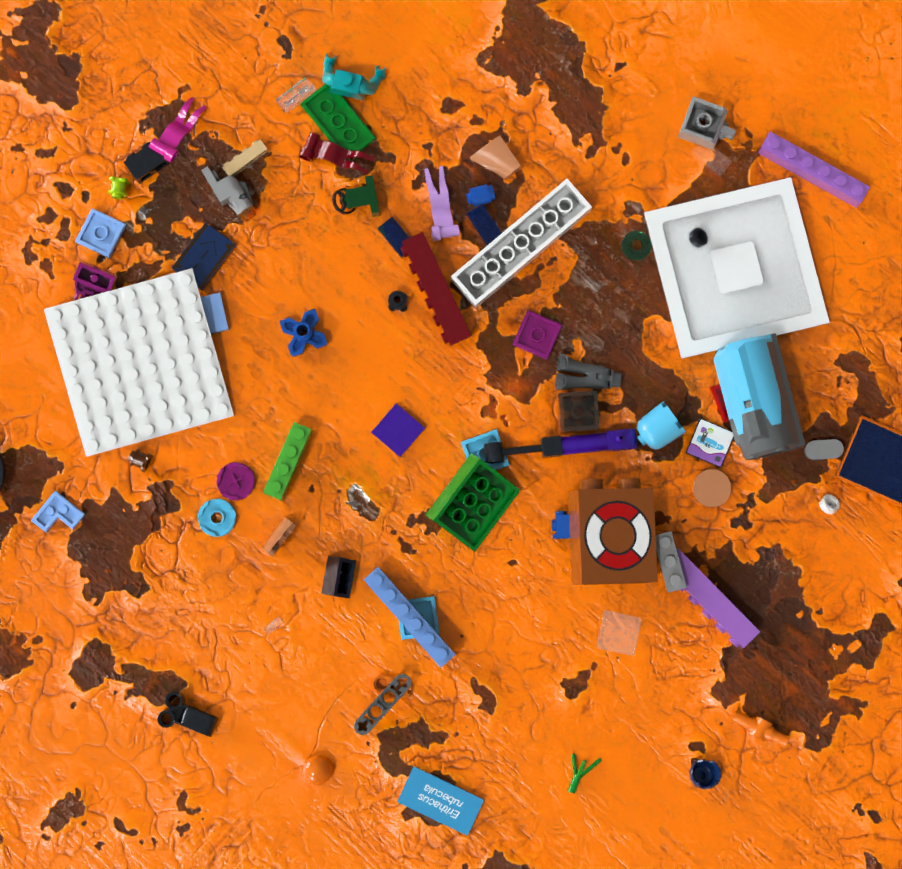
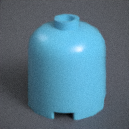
[637,401,686,450]

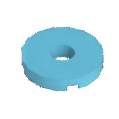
[198,499,236,537]

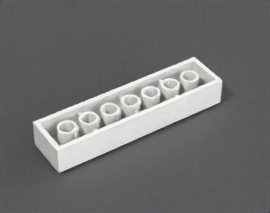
[451,179,592,309]

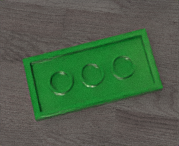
[300,84,376,161]

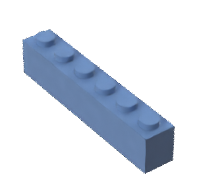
[364,567,456,668]

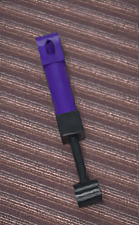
[483,429,638,464]

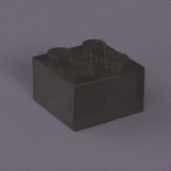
[557,391,600,434]

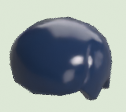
[689,759,722,789]

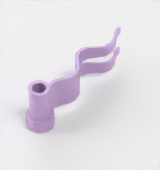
[424,166,459,242]

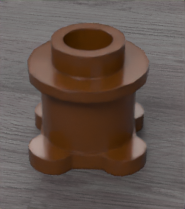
[128,449,152,473]

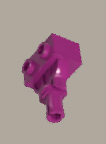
[73,260,117,300]

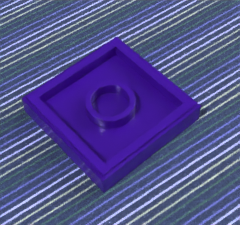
[371,404,425,457]

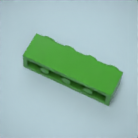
[263,422,313,502]

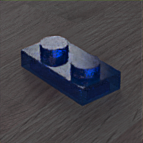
[467,204,502,246]
[377,217,409,259]

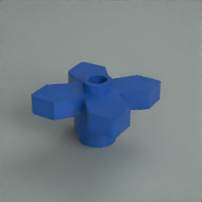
[280,309,328,357]

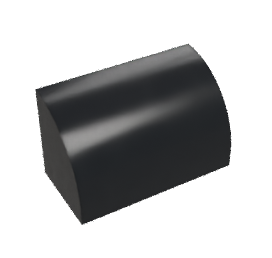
[321,556,356,599]

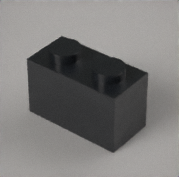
[124,142,170,185]

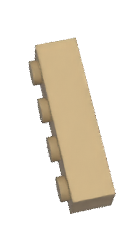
[222,140,268,177]

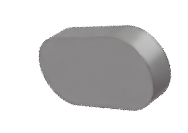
[804,439,844,460]

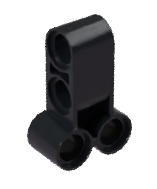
[157,691,219,737]

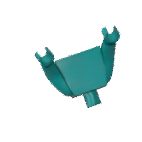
[322,53,386,101]

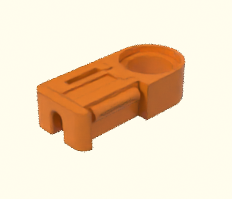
[373,675,413,700]

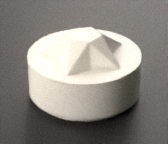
[819,494,840,514]

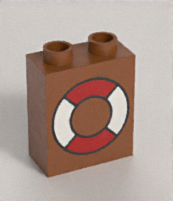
[568,478,658,585]

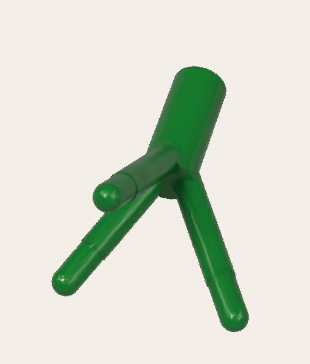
[568,753,601,794]

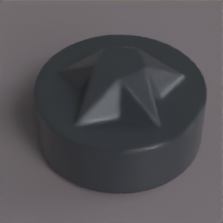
[689,228,708,248]

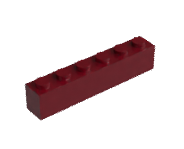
[400,232,471,346]

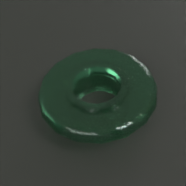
[621,231,651,261]

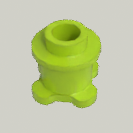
[108,177,130,200]

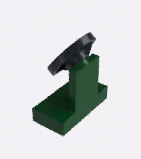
[332,175,380,217]

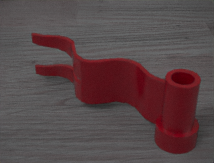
[298,132,374,175]

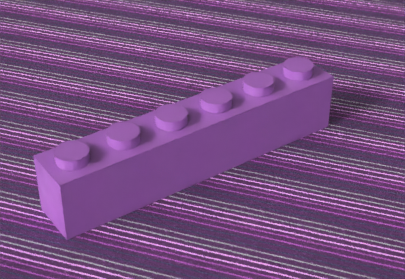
[758,132,870,208]
[660,548,760,648]

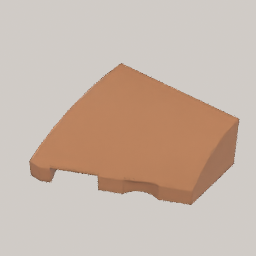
[470,135,521,180]
[262,517,297,556]

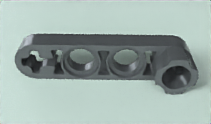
[354,674,411,735]

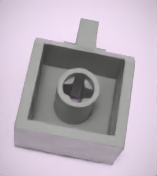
[678,96,736,150]

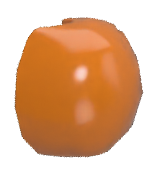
[302,755,333,785]

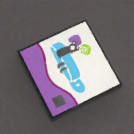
[685,418,734,468]

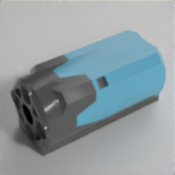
[714,333,806,460]

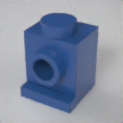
[552,511,570,539]

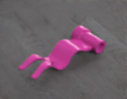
[149,97,207,163]

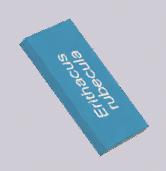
[397,766,484,836]

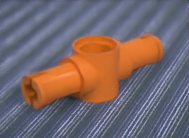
[732,711,790,747]

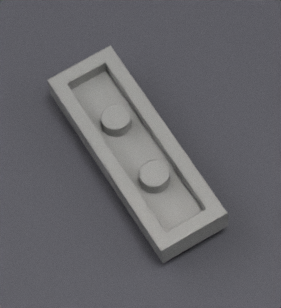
[656,531,687,593]

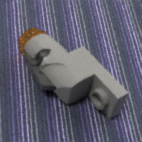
[201,166,256,222]

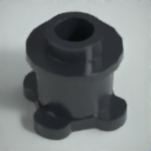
[388,291,408,312]

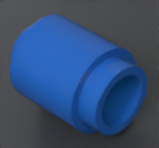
[466,184,495,207]

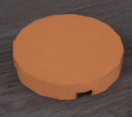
[693,469,731,507]

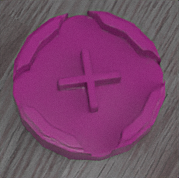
[216,462,255,501]

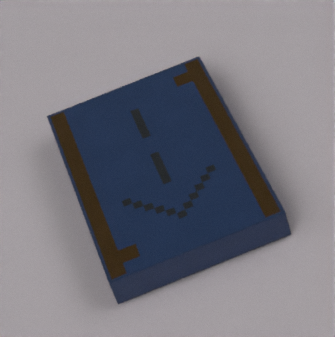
[171,223,236,291]

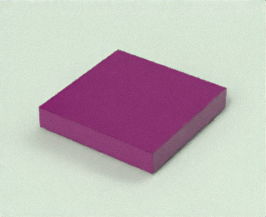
[512,310,562,360]

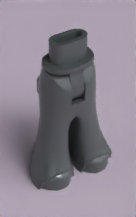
[555,353,622,390]

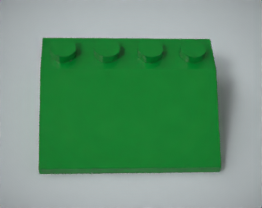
[426,453,521,552]

